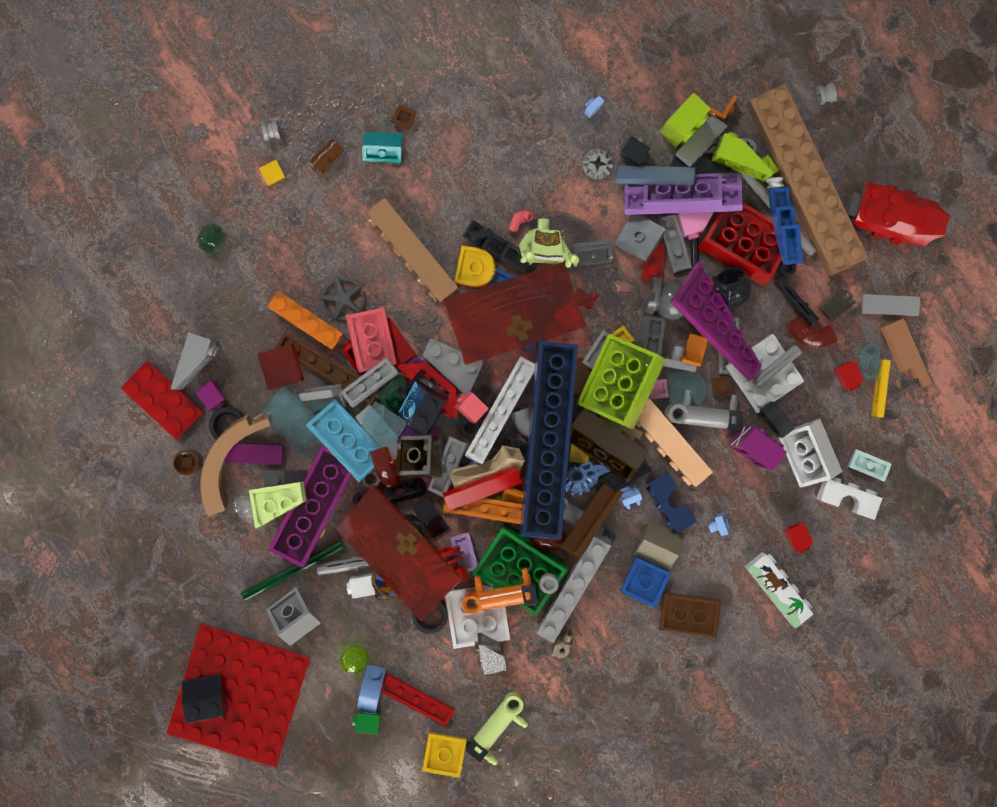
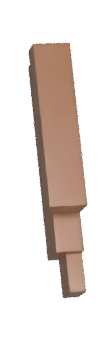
[880,318,932,388]

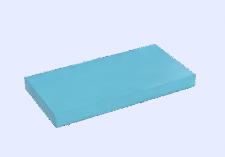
[306,399,388,482]

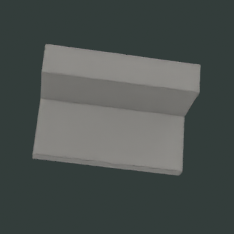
[299,384,347,411]

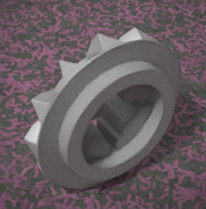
[582,149,613,180]

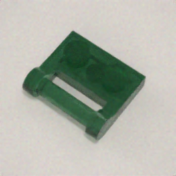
[375,373,411,422]

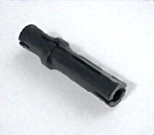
[773,276,819,327]

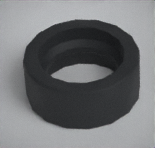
[759,401,794,438]
[209,407,244,440]
[412,596,448,634]

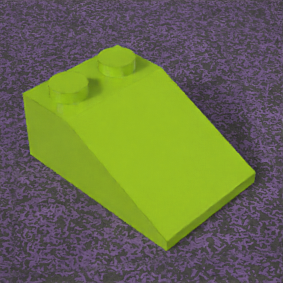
[711,132,773,181]

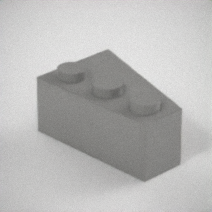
[423,338,484,393]

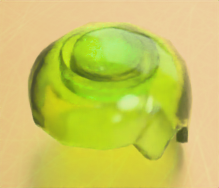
[338,645,368,674]

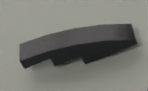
[462,220,539,278]

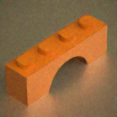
[267,291,345,350]

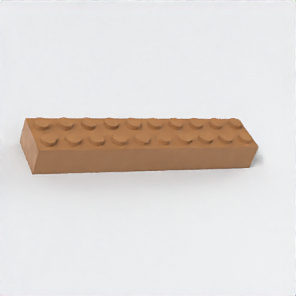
[746,84,868,277]

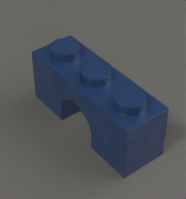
[646,471,697,533]

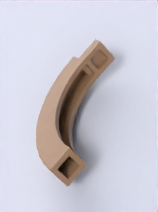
[201,414,273,517]

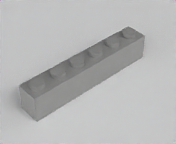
[537,532,611,643]

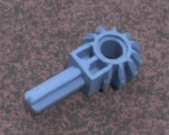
[565,461,610,497]

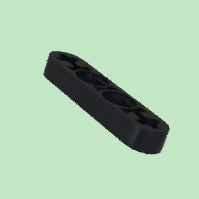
[352,477,427,511]

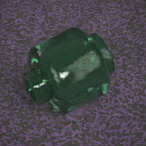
[196,223,225,253]

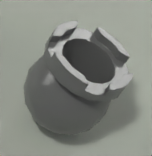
[644,277,684,320]

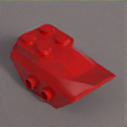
[853,180,950,247]

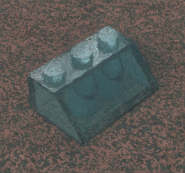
[260,386,317,453]

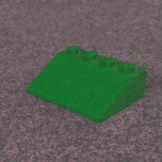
[472,522,569,616]

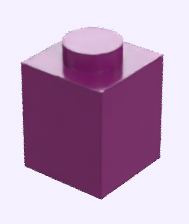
[195,381,228,411]

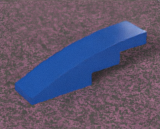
[768,187,803,265]

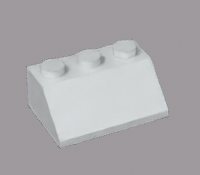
[779,419,842,488]

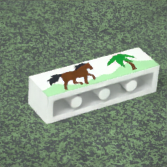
[745,552,814,629]

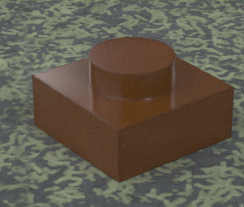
[391,104,417,131]
[711,376,733,397]

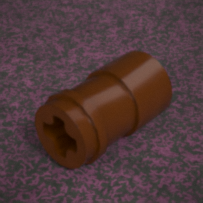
[309,138,344,174]

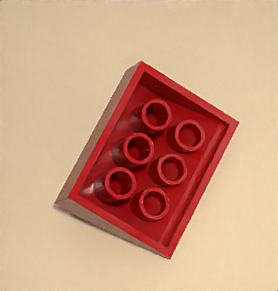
[698,202,782,287]

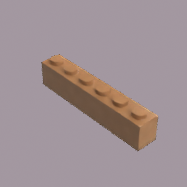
[367,198,458,303]

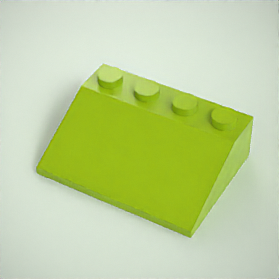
[577,334,666,430]

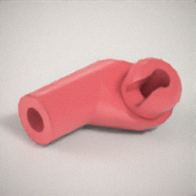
[508,210,534,233]

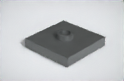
[614,214,666,263]

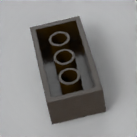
[570,408,649,482]

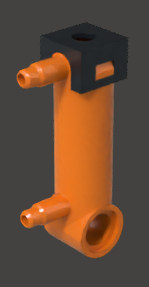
[462,568,539,614]

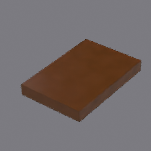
[658,592,721,639]

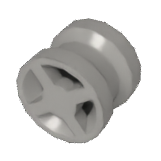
[816,83,837,105]
[261,120,281,141]

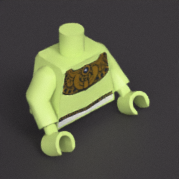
[519,219,579,267]

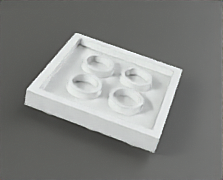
[725,334,804,413]
[445,584,510,649]

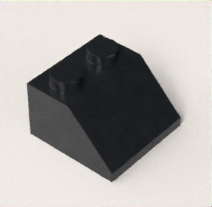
[182,673,228,723]

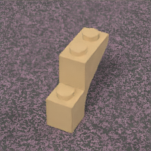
[450,445,525,488]

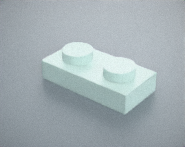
[847,449,892,482]

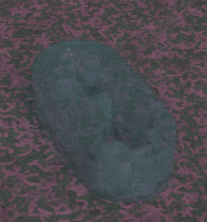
[859,343,880,379]

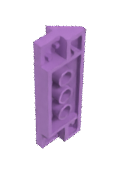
[624,172,742,215]

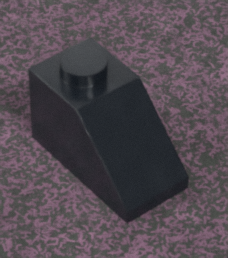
[412,496,450,538]

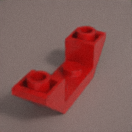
[397,363,458,419]

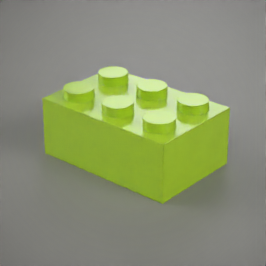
[659,93,711,148]

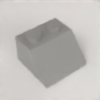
[266,587,321,646]

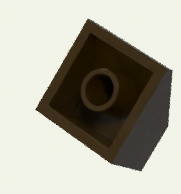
[396,435,443,478]

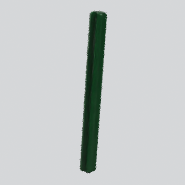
[241,540,345,601]

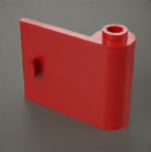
[342,317,416,376]

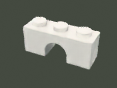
[816,477,882,520]

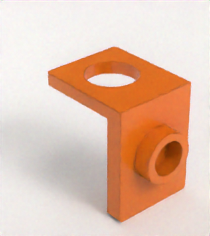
[707,95,738,121]
[682,333,708,367]

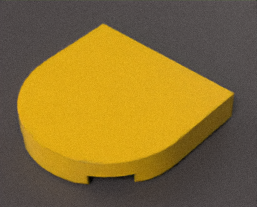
[454,245,496,287]

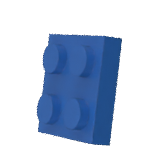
[620,557,671,608]

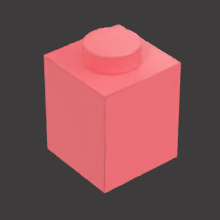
[454,392,489,423]

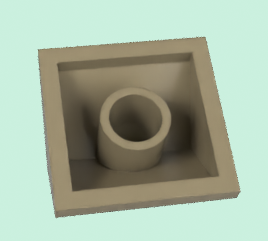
[634,520,684,571]

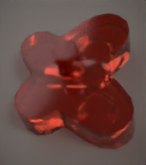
[575,288,598,309]

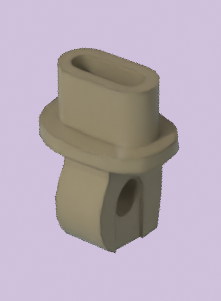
[552,629,573,658]

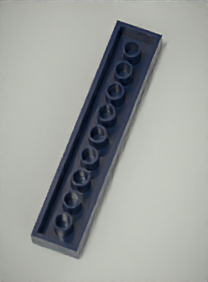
[519,341,578,540]

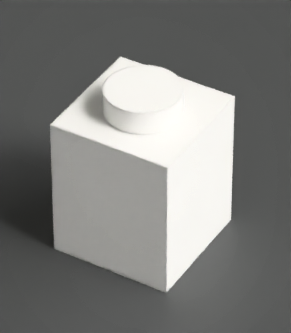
[347,573,376,599]

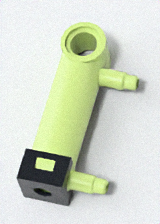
[465,692,528,766]

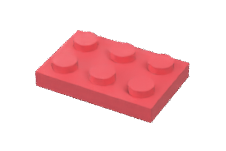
[346,308,397,373]

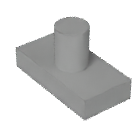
[663,346,697,372]

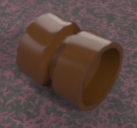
[173,449,203,476]

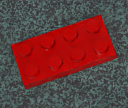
[121,360,204,440]

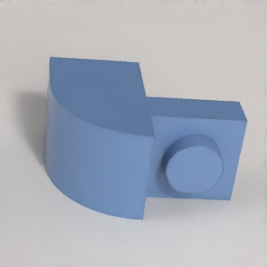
[357,664,386,713]

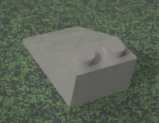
[171,332,219,390]

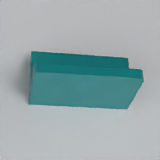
[362,132,403,163]

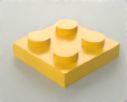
[422,732,467,778]

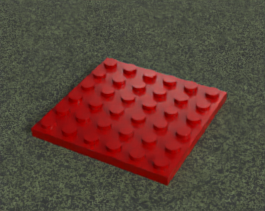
[166,623,311,768]

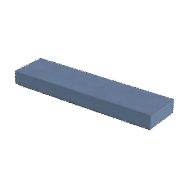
[616,166,696,185]

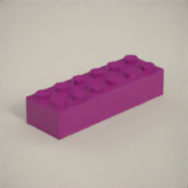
[268,446,352,568]

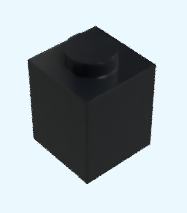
[619,135,651,166]

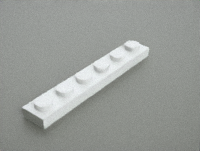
[465,356,535,465]

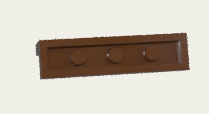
[560,484,624,558]

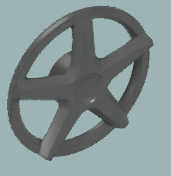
[321,277,364,320]

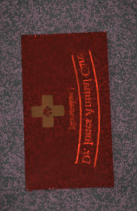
[444,262,586,365]
[336,484,462,621]

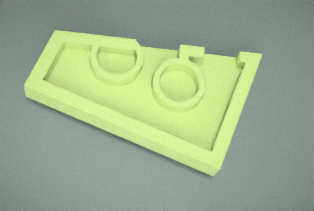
[249,482,307,529]

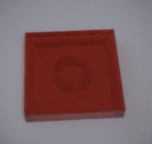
[257,343,304,390]

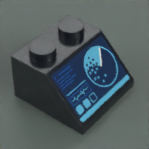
[397,379,449,435]

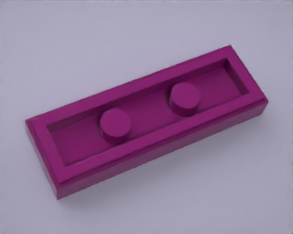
[224,443,284,465]

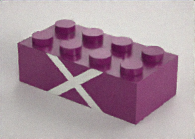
[727,426,787,471]

